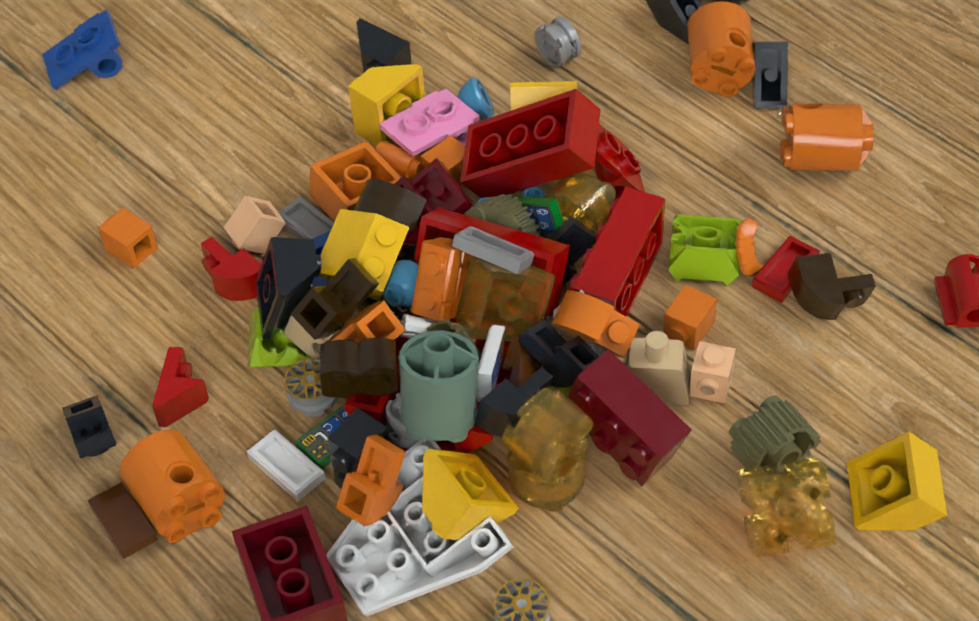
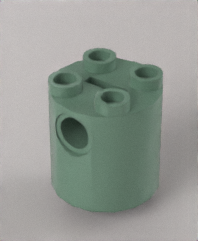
[399,330,478,442]

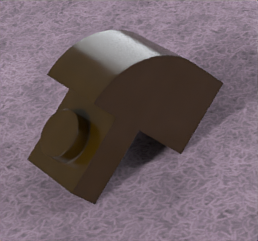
[354,179,427,234]
[787,253,876,320]
[290,258,379,340]

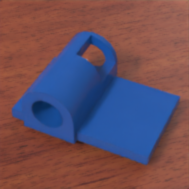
[42,10,123,90]

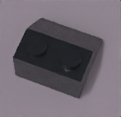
[255,237,321,340]

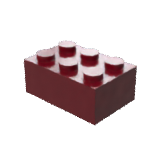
[561,349,692,486]
[231,505,348,621]

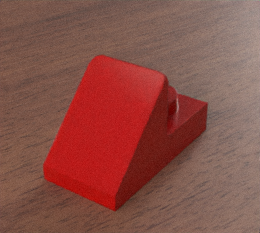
[152,347,209,428]

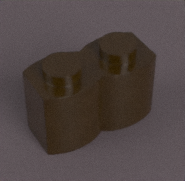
[320,338,398,398]

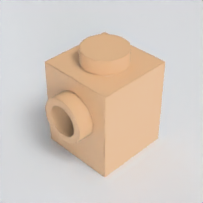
[224,196,286,254]
[689,341,736,404]

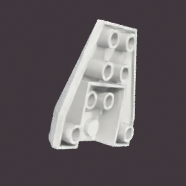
[326,439,514,617]

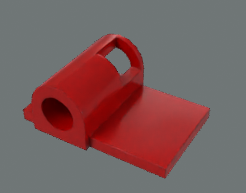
[595,123,645,204]
[934,254,979,328]

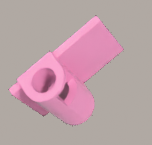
[379,89,480,157]

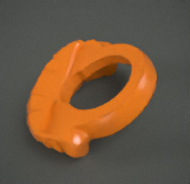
[736,218,764,277]

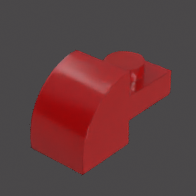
[200,236,261,301]

